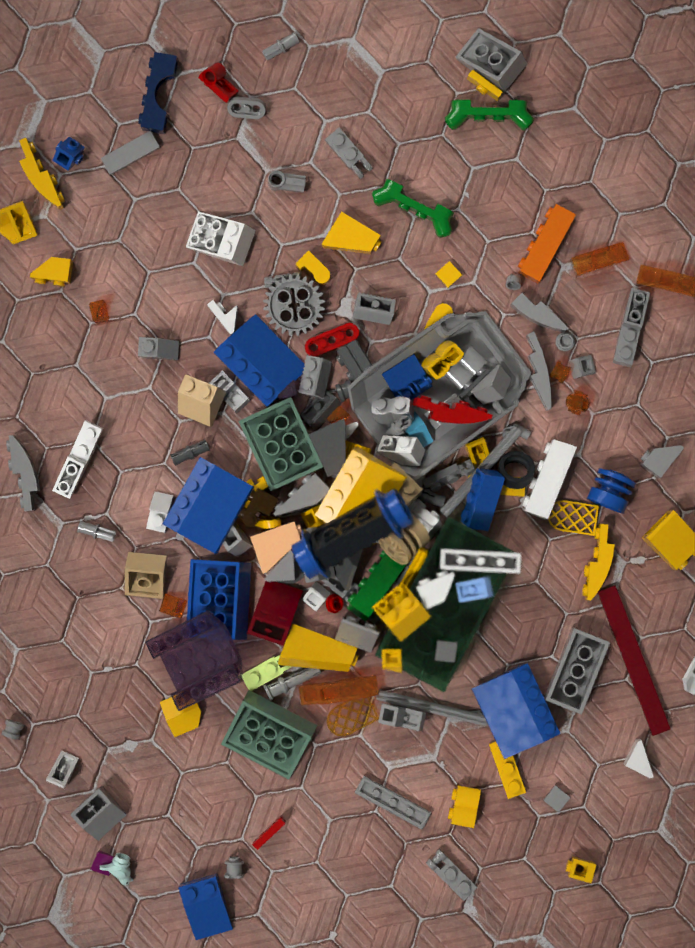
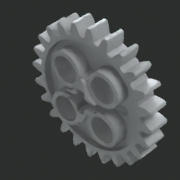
[263,274,325,336]

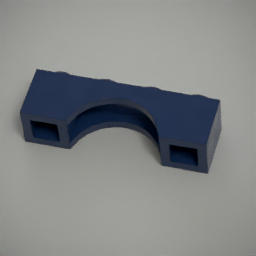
[138,52,179,134]

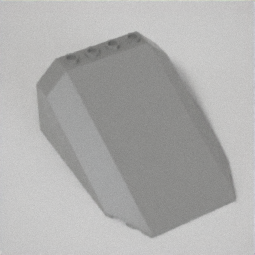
[348,311,531,480]

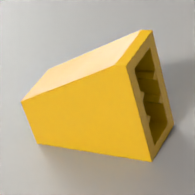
[321,211,382,254]

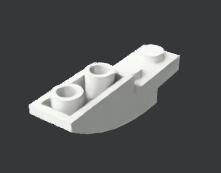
[52,420,103,499]

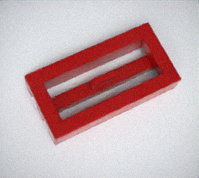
[252,816,286,850]

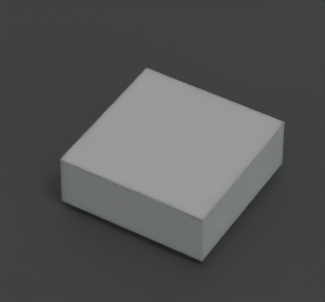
[543,785,570,813]

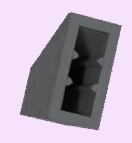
[309,419,346,479]

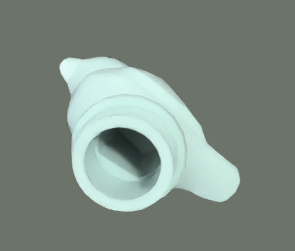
[100,853,133,885]

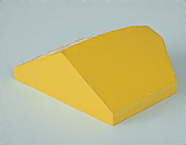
[0,201,37,244]
[160,692,201,738]

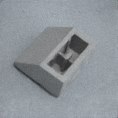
[70,786,127,841]

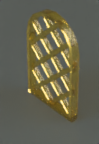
[327,692,379,736]

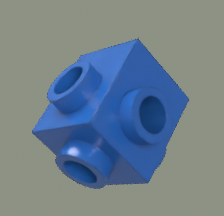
[52,137,85,171]

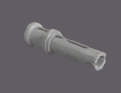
[263,668,321,701]

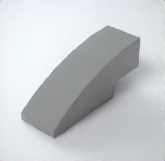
[510,293,568,332]

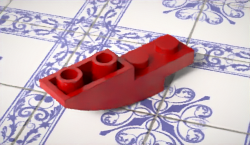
[412,395,493,424]

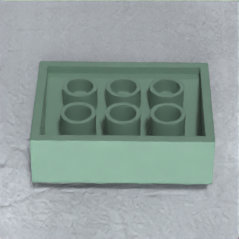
[239,397,323,491]
[221,690,317,779]

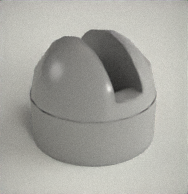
[506,274,521,290]

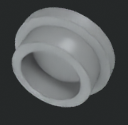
[555,332,575,351]

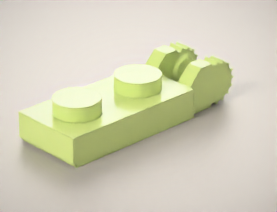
[241,654,293,691]

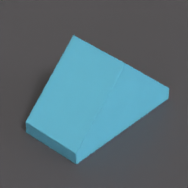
[405,411,433,447]

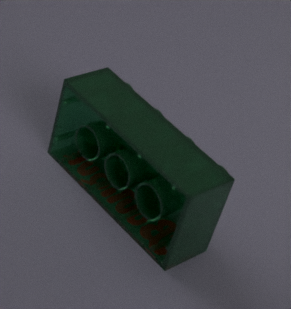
[374,517,516,692]

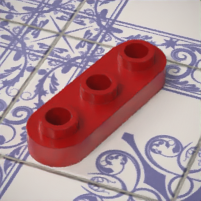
[305,323,359,357]

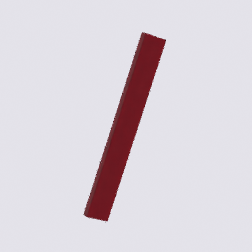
[597,585,671,736]

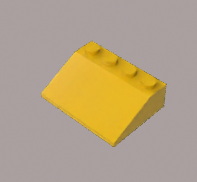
[315,447,407,523]

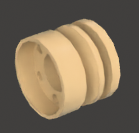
[379,516,430,565]

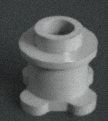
[224,857,244,879]

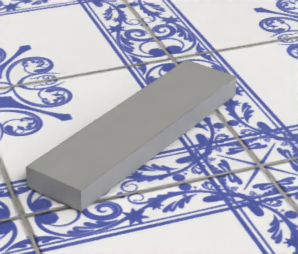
[355,776,431,830]

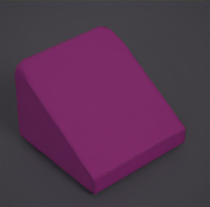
[90,850,114,876]

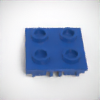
[382,354,433,400]

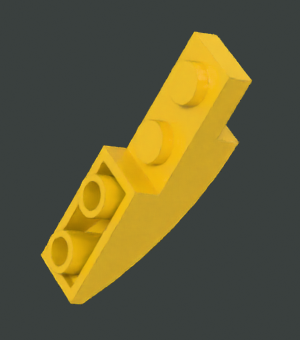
[19,138,65,210]
[582,524,615,600]

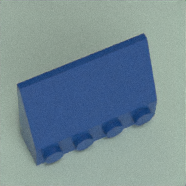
[214,314,305,408]
[163,457,254,554]
[186,559,251,640]
[471,663,561,759]

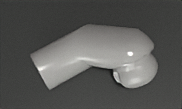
[502,424,531,440]

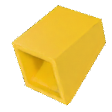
[641,510,695,570]

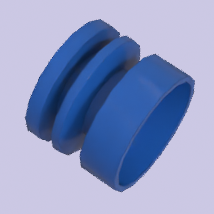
[586,468,636,514]

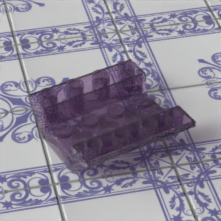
[145,611,243,711]

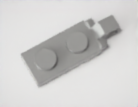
[422,459,475,492]

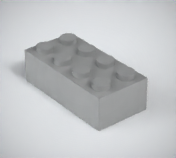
[544,627,610,715]

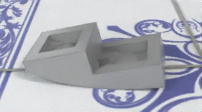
[209,370,251,413]

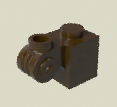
[238,488,279,527]

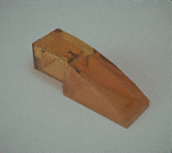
[570,242,630,278]

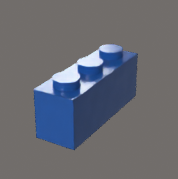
[461,468,505,531]

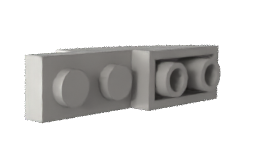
[612,288,650,368]
[6,435,40,512]

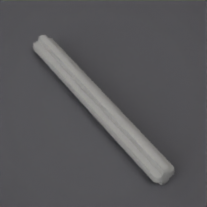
[440,426,522,517]
[376,690,487,726]

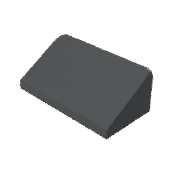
[300,389,341,431]

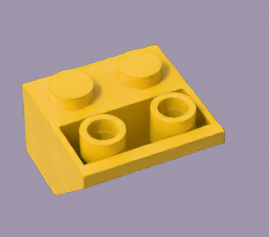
[372,582,431,642]

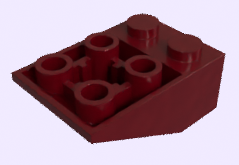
[247,581,303,646]

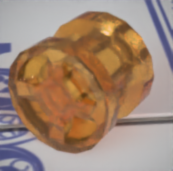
[549,360,572,384]

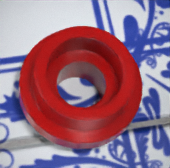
[326,594,344,613]

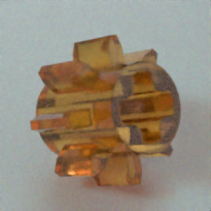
[566,390,590,415]

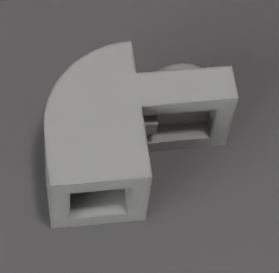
[378,704,426,731]

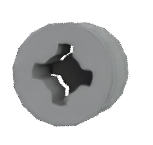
[1,719,24,740]

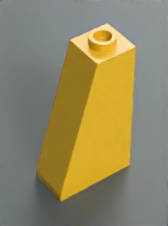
[277,624,358,672]

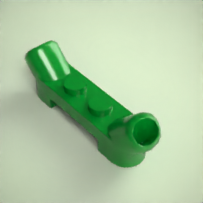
[445,100,534,130]
[372,179,454,238]

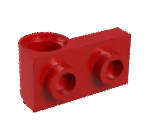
[198,63,239,103]

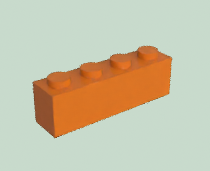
[517,204,576,284]

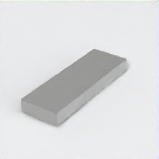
[101,131,160,176]

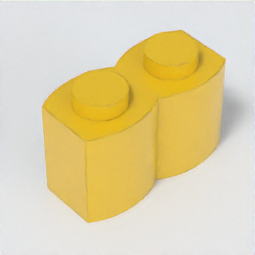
[421,340,464,380]
[448,785,481,828]

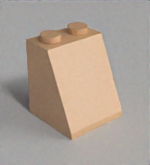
[250,522,302,573]

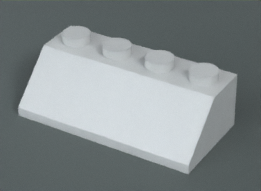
[522,439,577,520]

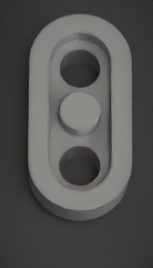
[227,97,266,119]

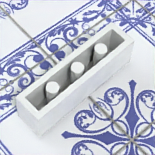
[440,549,521,573]

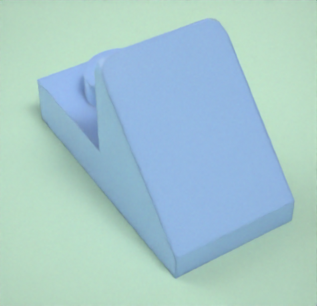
[455,577,493,603]

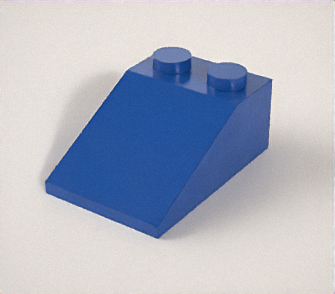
[178,873,233,940]

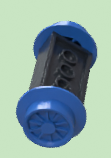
[292,488,414,579]

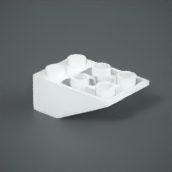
[186,211,256,266]

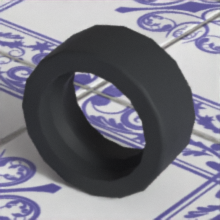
[498,451,535,489]

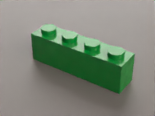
[347,551,406,622]

